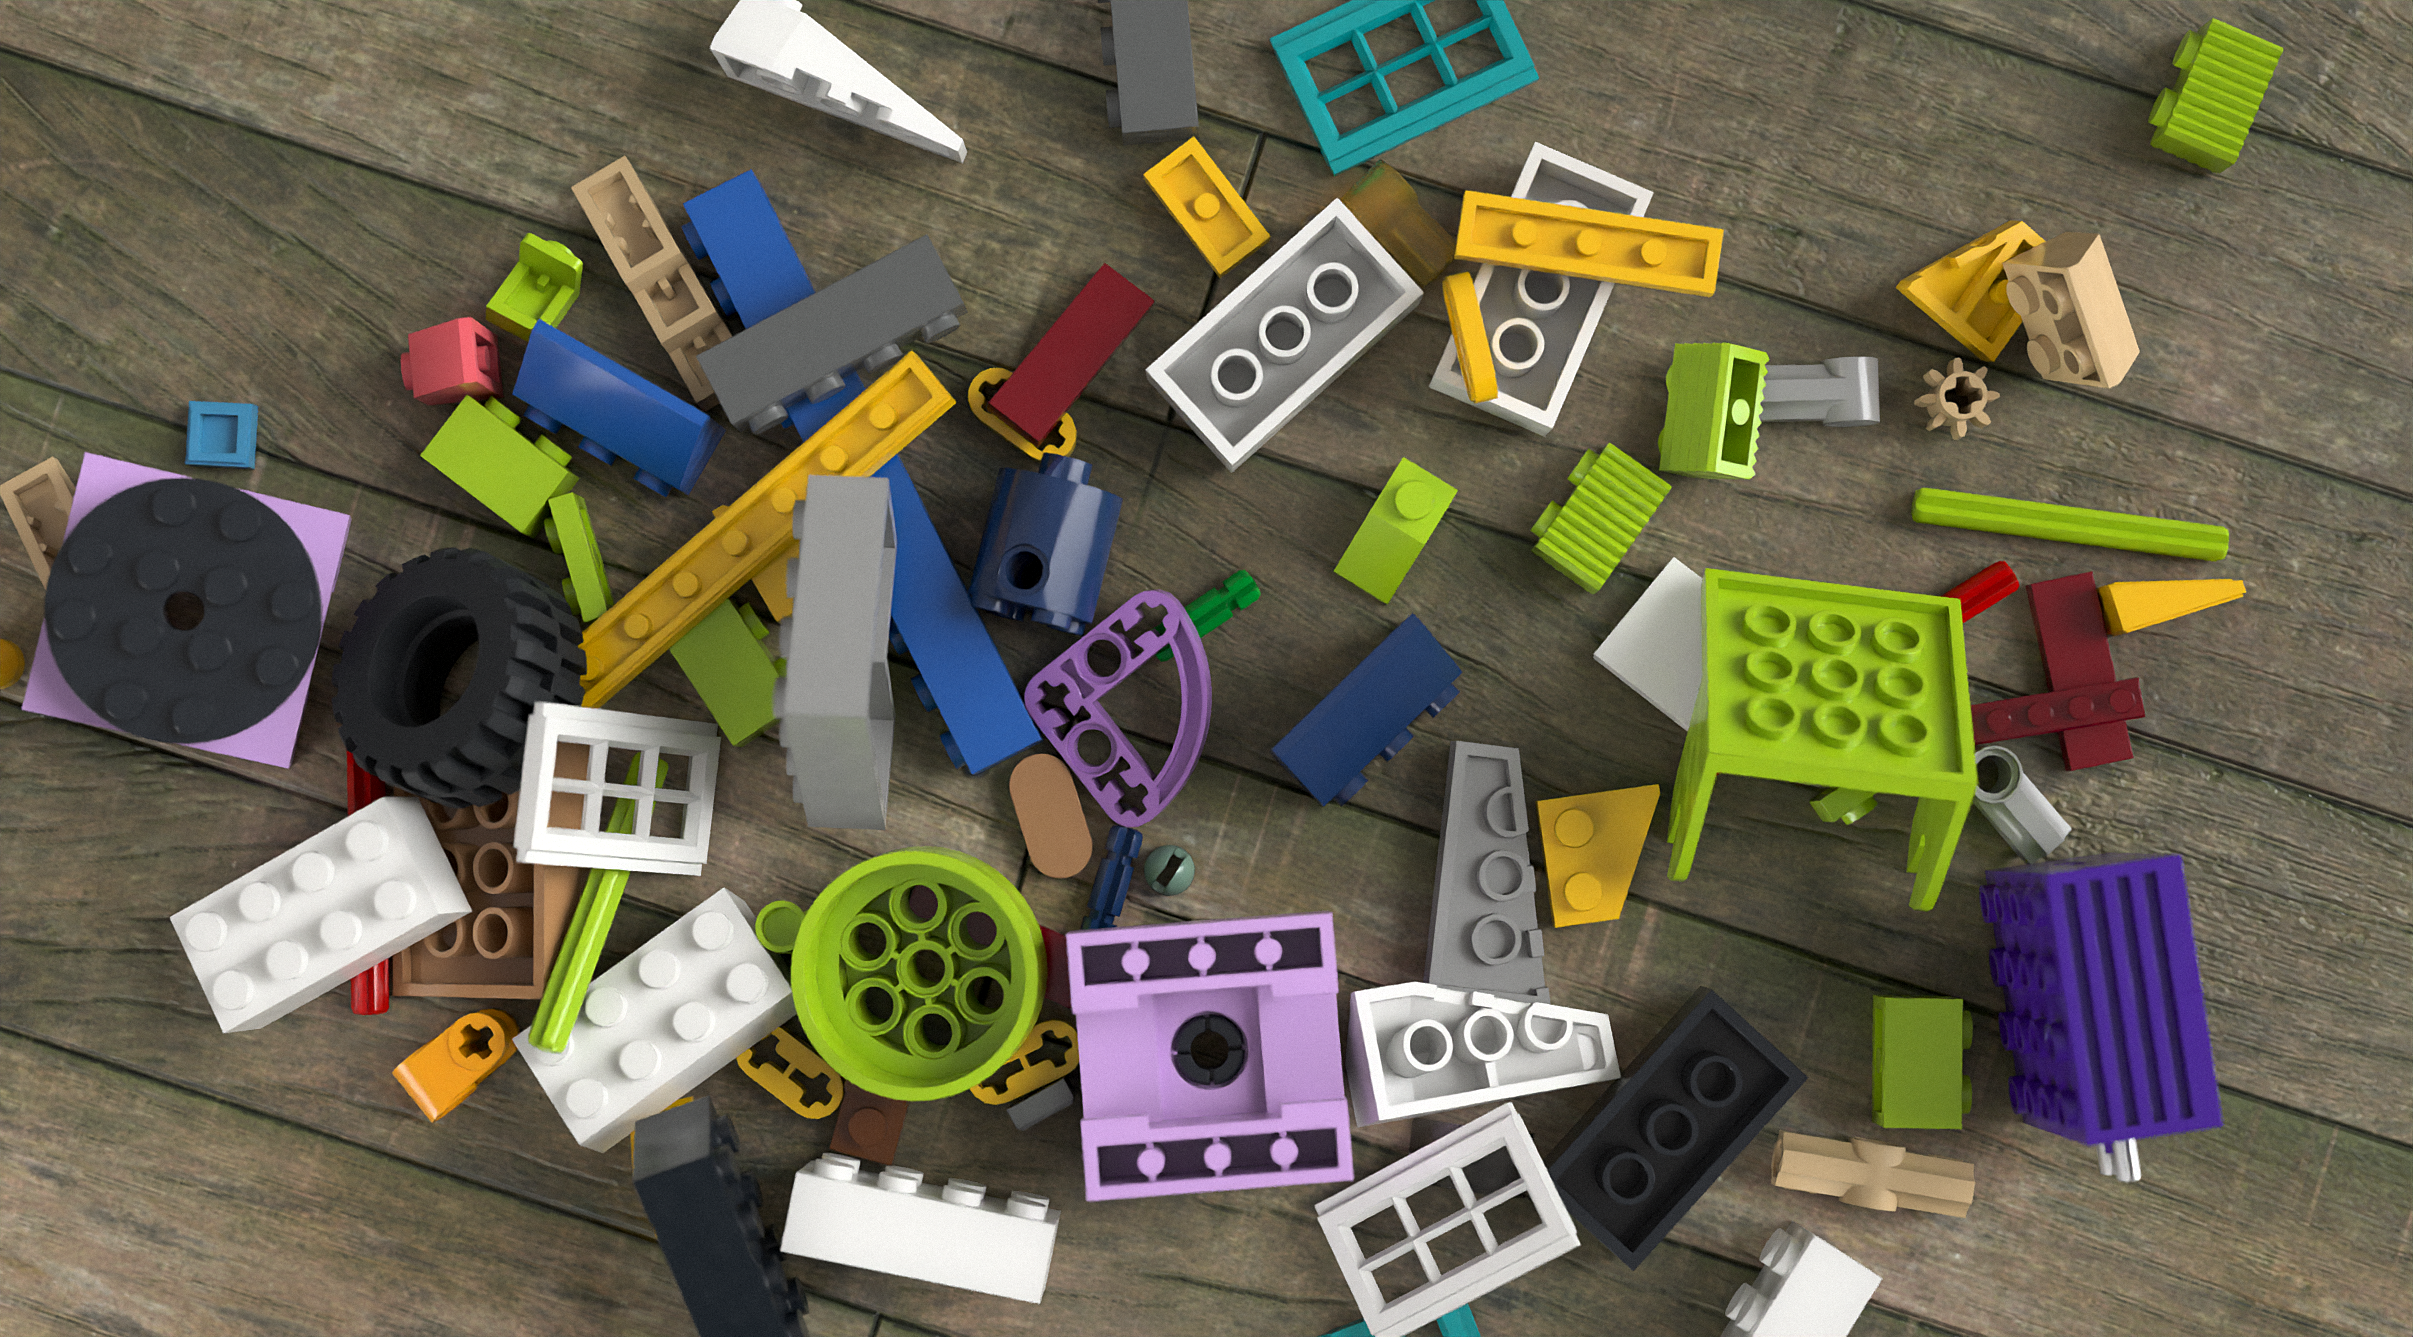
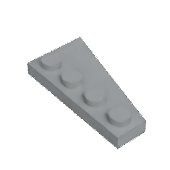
[1423,741,1551,1005]

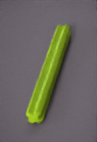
[1911,487,2229,562]
[528,752,669,1054]

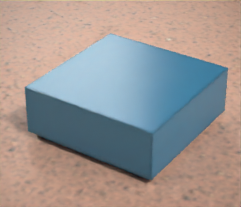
[185,401,258,469]

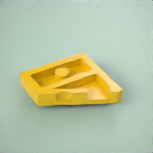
[1896,220,2046,362]

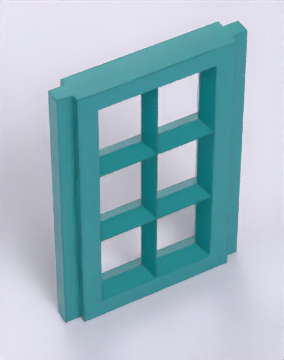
[1269,0,1540,177]

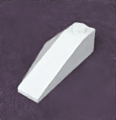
[710,0,967,163]
[1345,981,1621,1128]

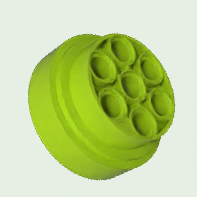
[791,846,1047,1101]

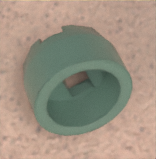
[1144,845,1195,896]

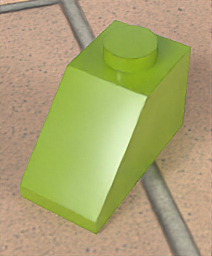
[1333,457,1458,605]

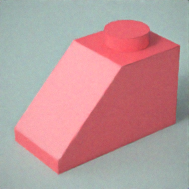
[401,317,503,406]

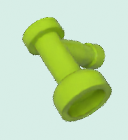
[755,900,809,955]

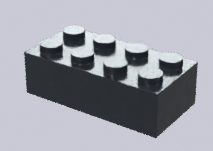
[1542,986,1808,1272]
[632,1095,810,1337]

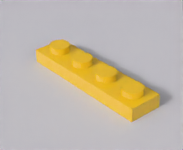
[1454,190,1724,297]

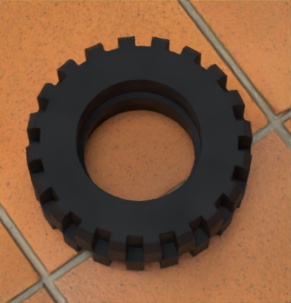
[331,547,587,809]

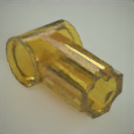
[1339,159,1456,290]

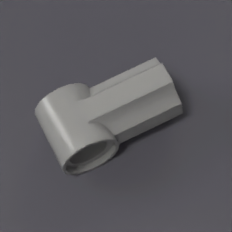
[1758,357,1880,427]
[1972,745,2072,865]

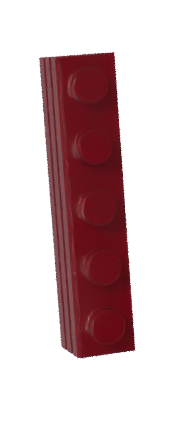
[1970,677,2146,745]

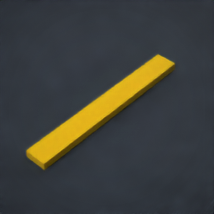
[578,350,957,709]

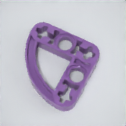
[1024,589,1212,827]

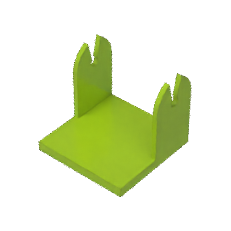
[1667,568,1978,912]

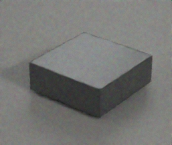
[1007,1075,1077,1131]

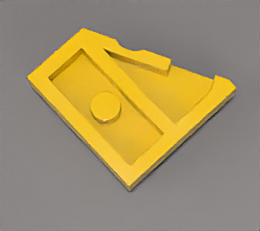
[1535,784,1660,928]

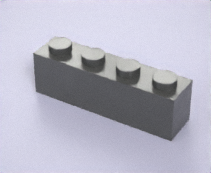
[1098,0,1199,146]
[696,234,968,434]

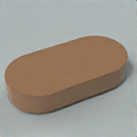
[1009,754,1093,879]

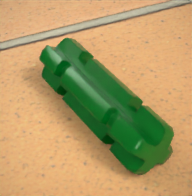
[1151,570,1261,662]

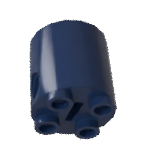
[968,452,1123,636]

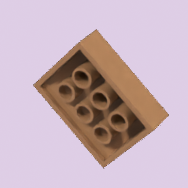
[393,741,593,999]

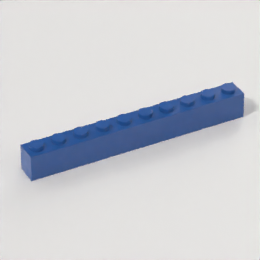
[681,169,1044,775]

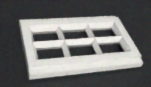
[514,702,721,876]
[1314,1102,1581,1337]

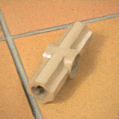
[1771,1130,1975,1218]

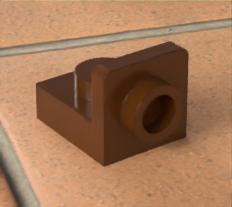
[829,1079,910,1166]

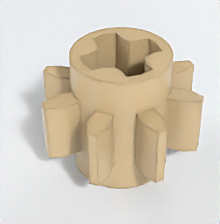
[1914,358,2000,440]

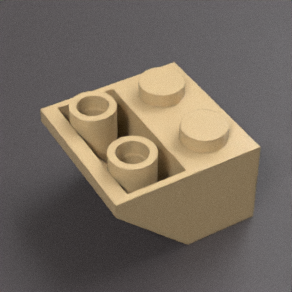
[2002,232,2140,388]

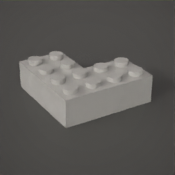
[773,475,897,830]

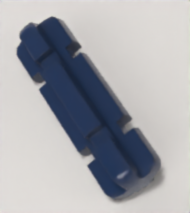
[1080,825,1143,930]

